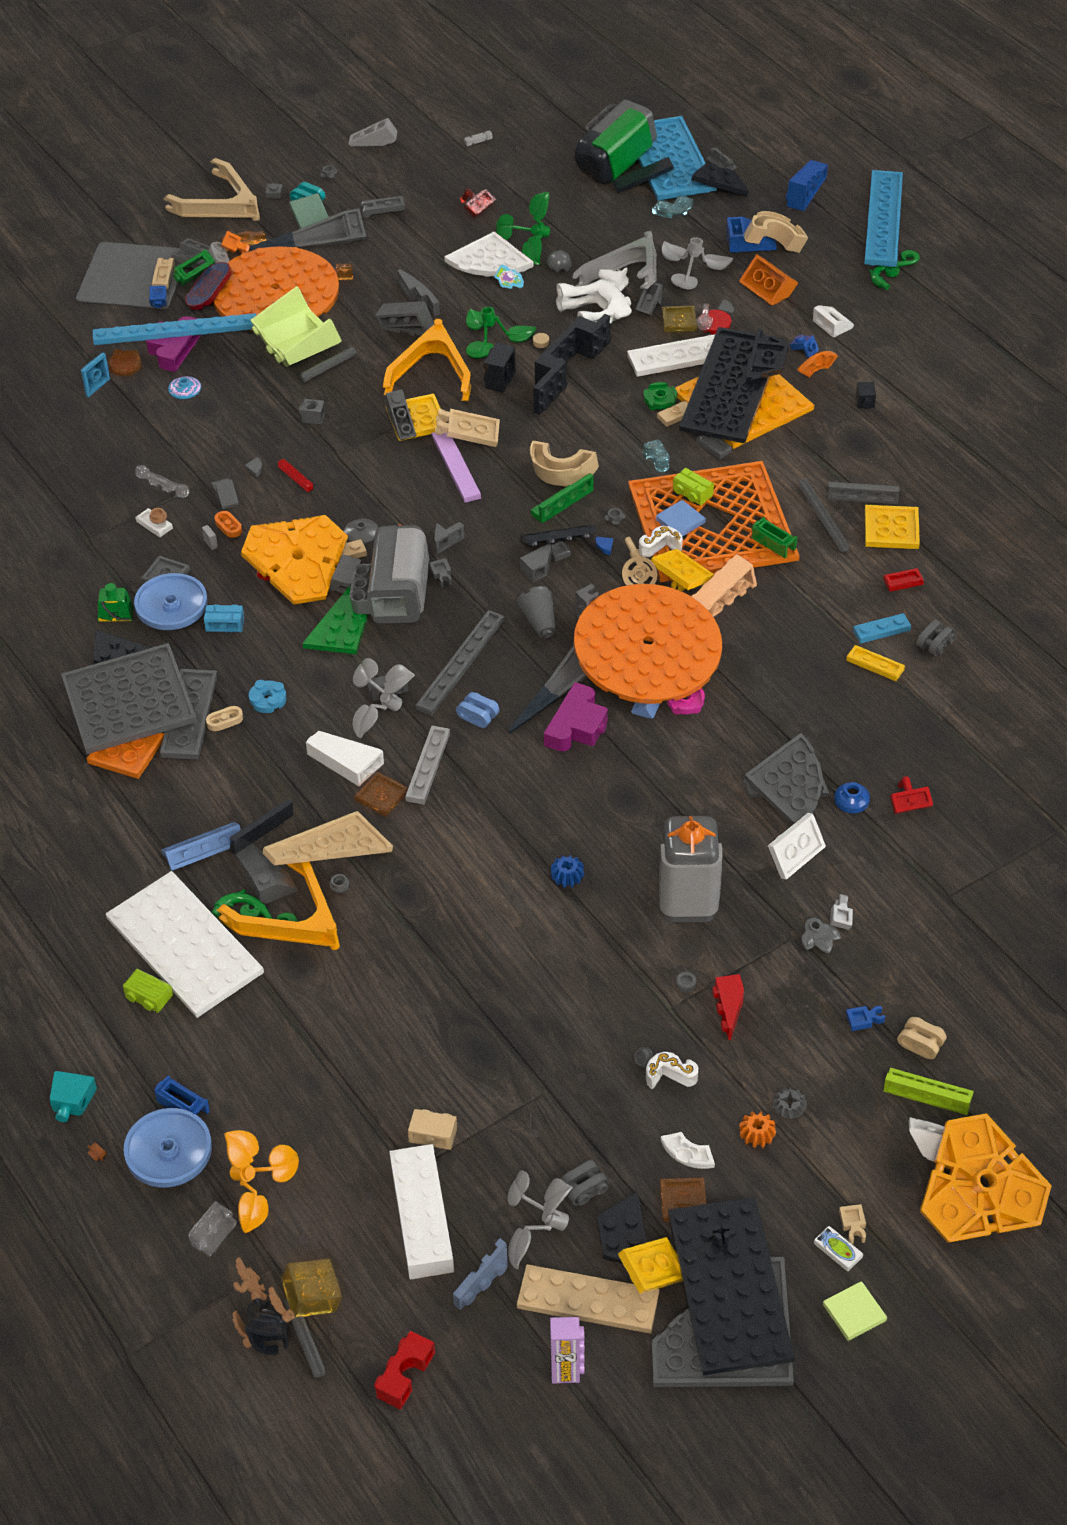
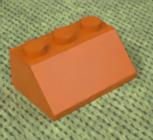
[739,254,798,306]

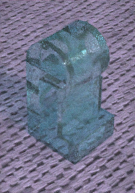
[643,439,670,472]

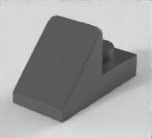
[635,282,663,316]
[212,478,239,509]
[434,522,465,554]

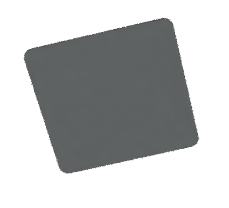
[76,242,182,309]

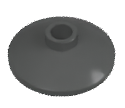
[344,519,379,544]

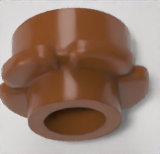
[87,1142,107,1162]

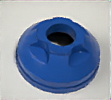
[834,782,870,813]

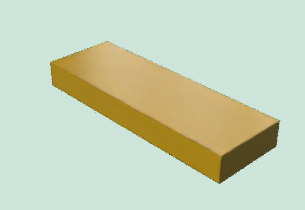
[846,645,905,681]

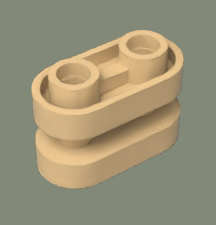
[897,1017,947,1059]

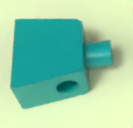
[50,1071,97,1122]

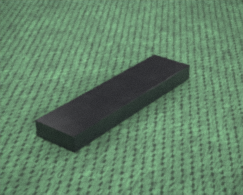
[612,157,674,193]
[230,799,293,855]

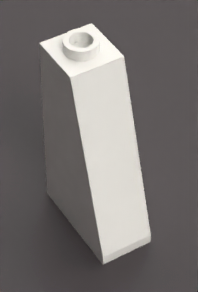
[306,731,384,786]

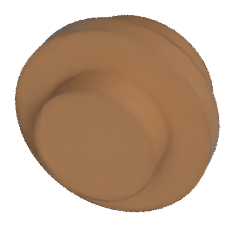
[149,508,167,524]

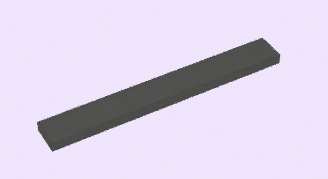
[415,610,504,716]

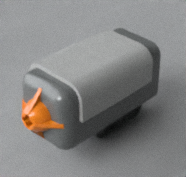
[350,525,429,623]
[659,816,723,922]

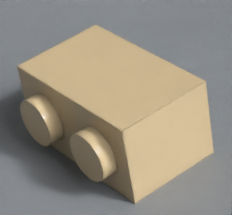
[408,1109,457,1150]

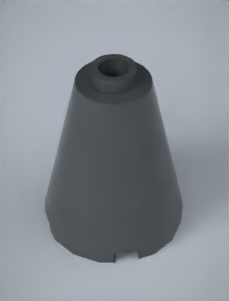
[517,586,556,639]

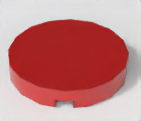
[699,310,732,335]

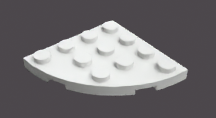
[445,232,533,277]

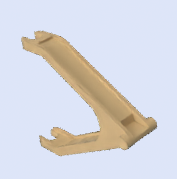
[163,158,260,221]

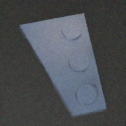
[453,1238,508,1310]

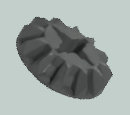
[772,1087,807,1119]

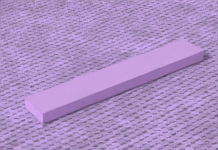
[432,432,481,502]

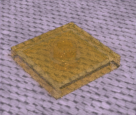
[662,305,697,332]

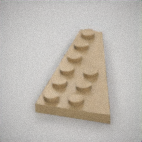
[263,811,393,865]

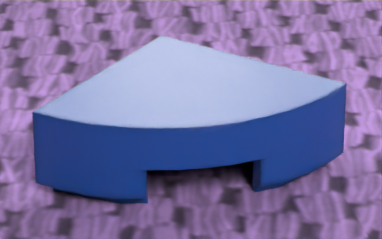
[596,537,613,555]

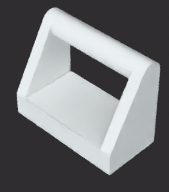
[813,305,854,338]

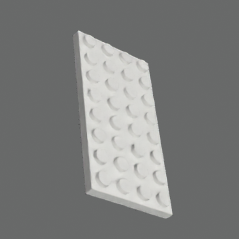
[106,871,264,1018]

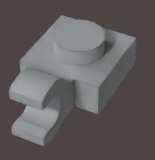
[830,894,853,930]

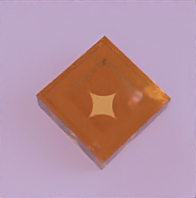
[336,263,353,280]

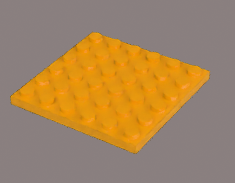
[675,374,814,449]

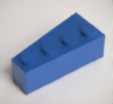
[786,160,828,211]

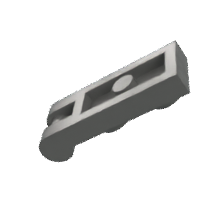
[360,196,405,218]

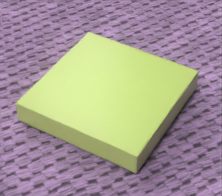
[823,1281,887,1341]

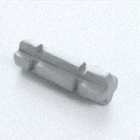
[464,131,493,146]

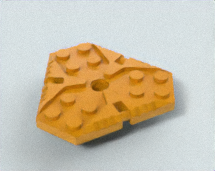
[241,515,348,604]
[920,1114,1051,1243]

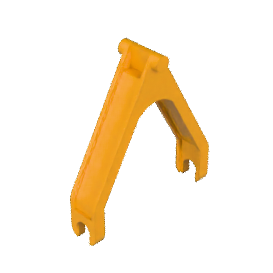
[383,319,471,401]
[217,861,340,950]

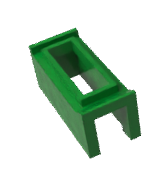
[173,249,215,286]
[752,517,797,558]

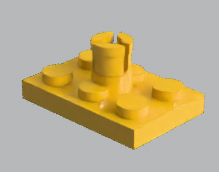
[651,549,714,591]
[618,1237,682,1294]

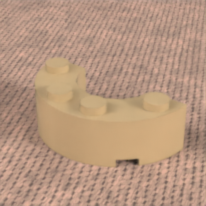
[744,211,808,253]
[530,441,599,487]

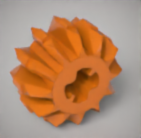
[739,1111,776,1148]

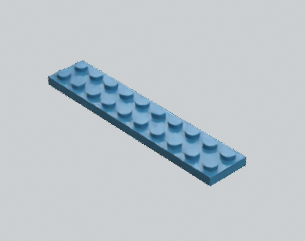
[864,170,903,267]

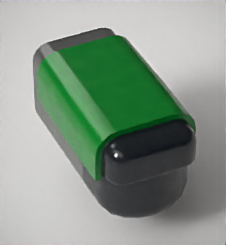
[575,99,657,184]

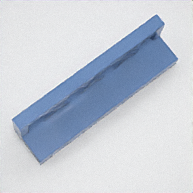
[161,822,241,870]

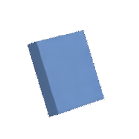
[656,500,706,537]

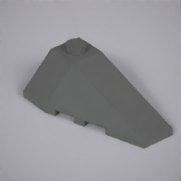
[235,843,298,905]

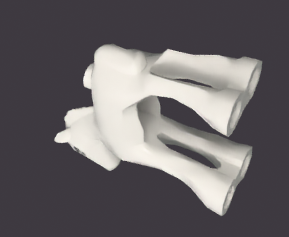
[556,268,632,323]

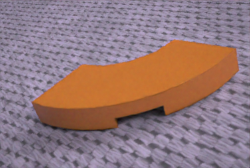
[797,351,838,377]

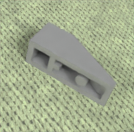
[349,118,397,146]

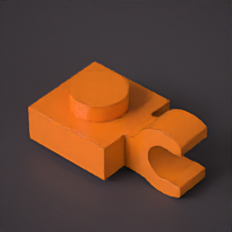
[221,231,250,253]

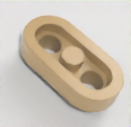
[206,706,243,731]

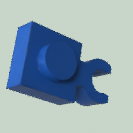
[846,1006,885,1031]

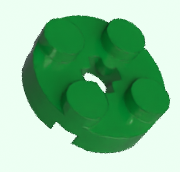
[644,382,677,410]

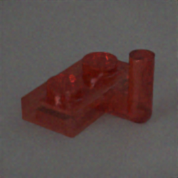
[460,188,496,218]

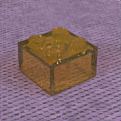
[281,1258,342,1317]

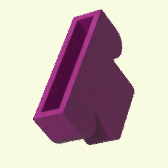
[146,316,202,372]
[544,682,608,751]

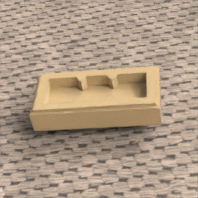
[657,401,688,427]

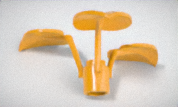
[224,1130,299,1233]

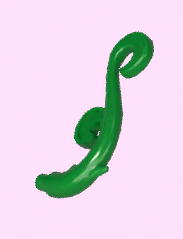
[869,250,920,290]
[211,890,298,922]

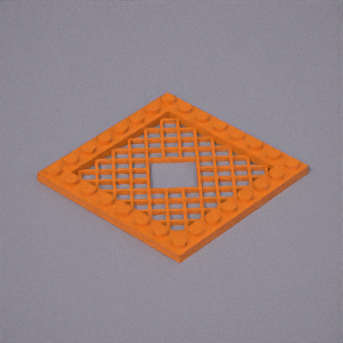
[628,461,799,582]

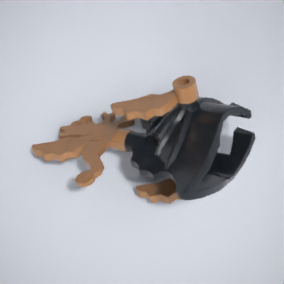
[233,1257,295,1355]

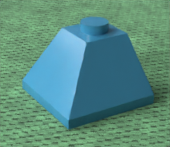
[81,352,110,397]

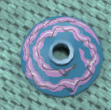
[168,376,201,399]

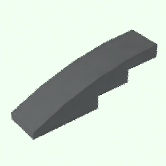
[397,269,440,316]

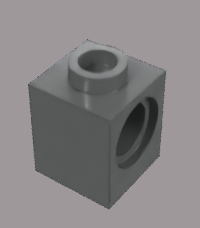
[299,399,326,424]

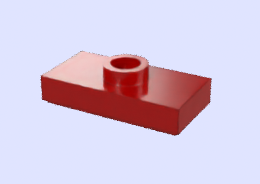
[883,568,924,592]

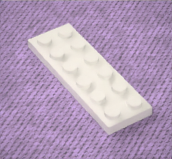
[627,334,715,377]

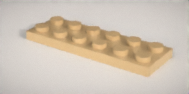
[517,1264,660,1334]

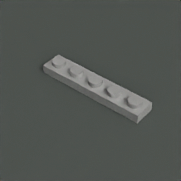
[405,726,450,805]

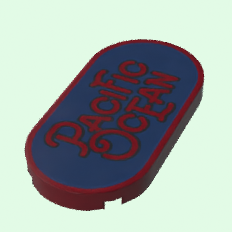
[185,262,232,310]

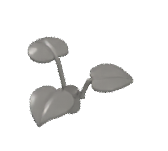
[662,237,733,289]
[353,658,415,738]
[507,1170,573,1269]

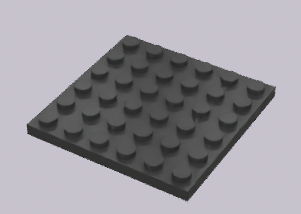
[61,643,197,754]

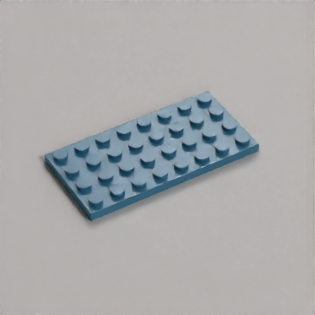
[638,116,717,200]

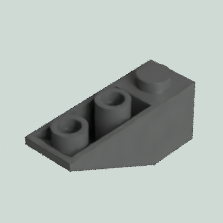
[385,389,417,440]

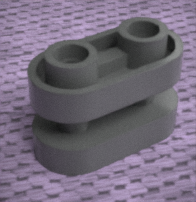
[916,619,956,656]
[561,1160,609,1206]

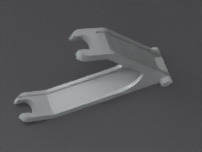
[573,231,657,289]

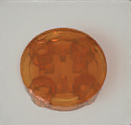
[108,349,142,376]

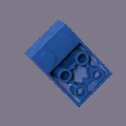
[726,217,777,252]

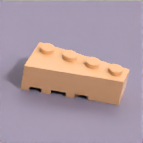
[691,554,757,617]

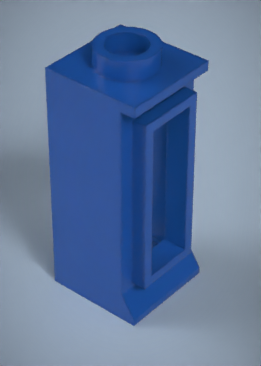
[154,1076,210,1115]

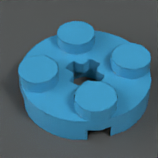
[249,680,287,713]

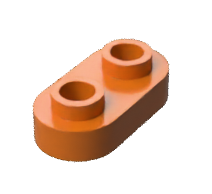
[214,511,242,538]

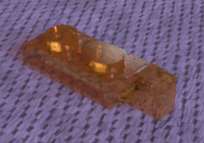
[221,230,266,251]

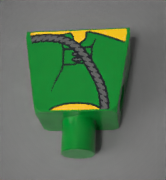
[98,583,134,622]

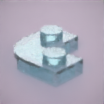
[652,195,693,218]

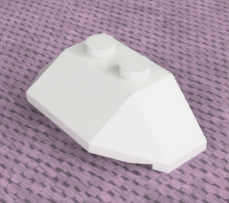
[909,1117,944,1162]

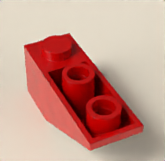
[712,974,744,1040]

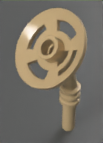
[622,537,658,585]

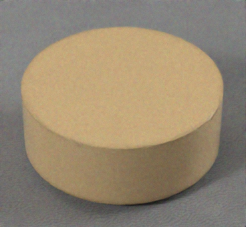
[533,333,549,348]

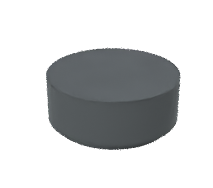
[676,972,697,993]

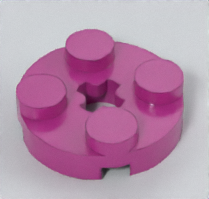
[667,688,705,715]

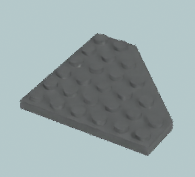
[652,1257,794,1387]

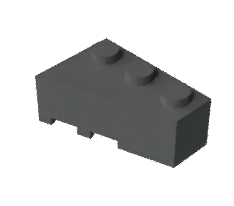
[376,301,434,336]

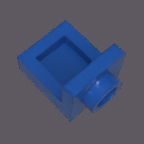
[149,285,167,308]
[790,334,819,357]

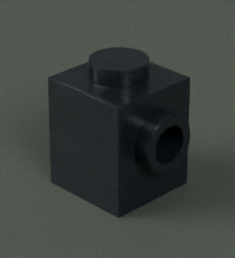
[856,382,876,409]

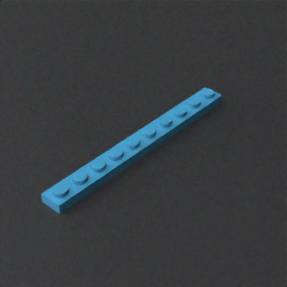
[93,313,256,345]

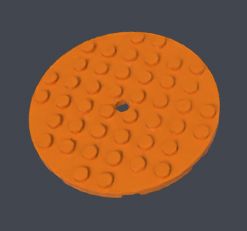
[213,247,339,331]
[574,584,722,704]

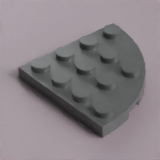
[744,733,822,825]

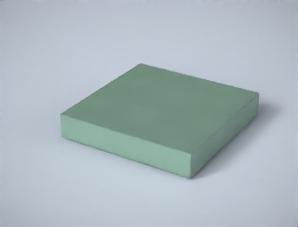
[289,193,329,229]

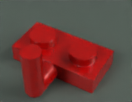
[890,776,933,814]

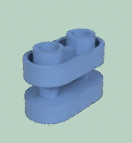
[456,692,500,728]

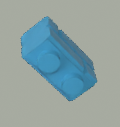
[204,604,244,632]

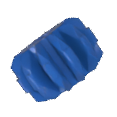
[551,854,584,888]

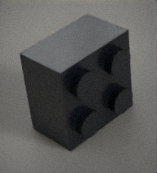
[483,342,516,393]

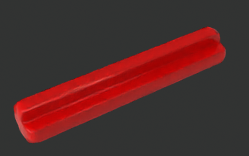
[278,459,314,492]

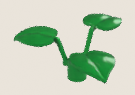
[496,192,550,265]
[466,307,536,358]

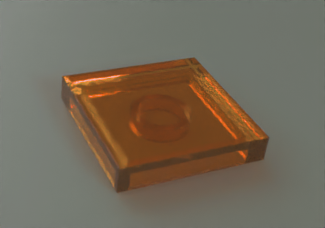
[354,771,408,817]
[660,1178,706,1222]

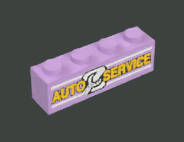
[550,1317,584,1383]

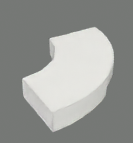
[661,1132,715,1169]

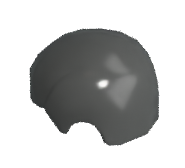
[547,250,572,273]

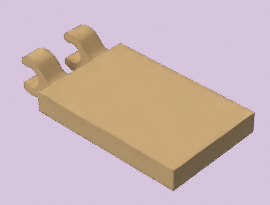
[435,409,500,447]

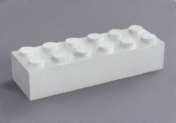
[390,1144,454,1279]

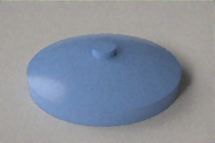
[134,573,208,630]
[124,1108,212,1188]

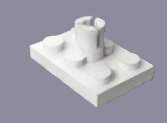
[768,813,826,879]

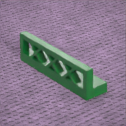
[531,473,593,524]

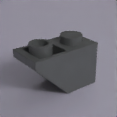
[520,543,552,583]

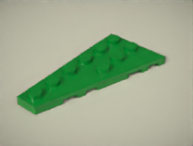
[302,586,369,655]

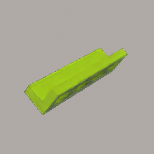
[883,1068,974,1115]

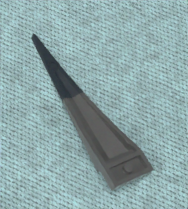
[248,208,366,252]
[509,645,587,734]

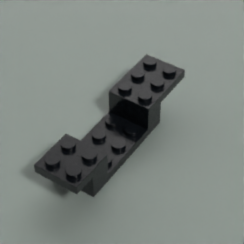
[533,314,611,415]

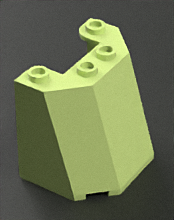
[250,286,342,367]

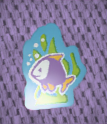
[494,264,524,289]

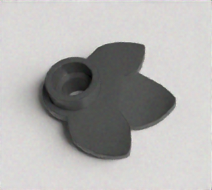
[801,918,841,954]

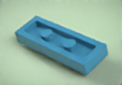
[853,613,911,644]

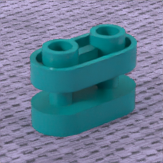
[290,182,325,201]

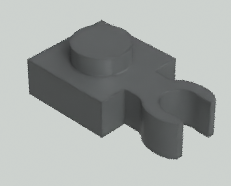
[429,558,451,587]

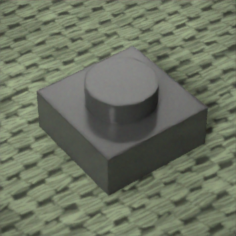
[265,183,283,198]

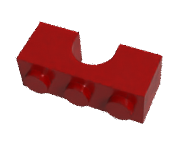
[374,1331,435,1410]

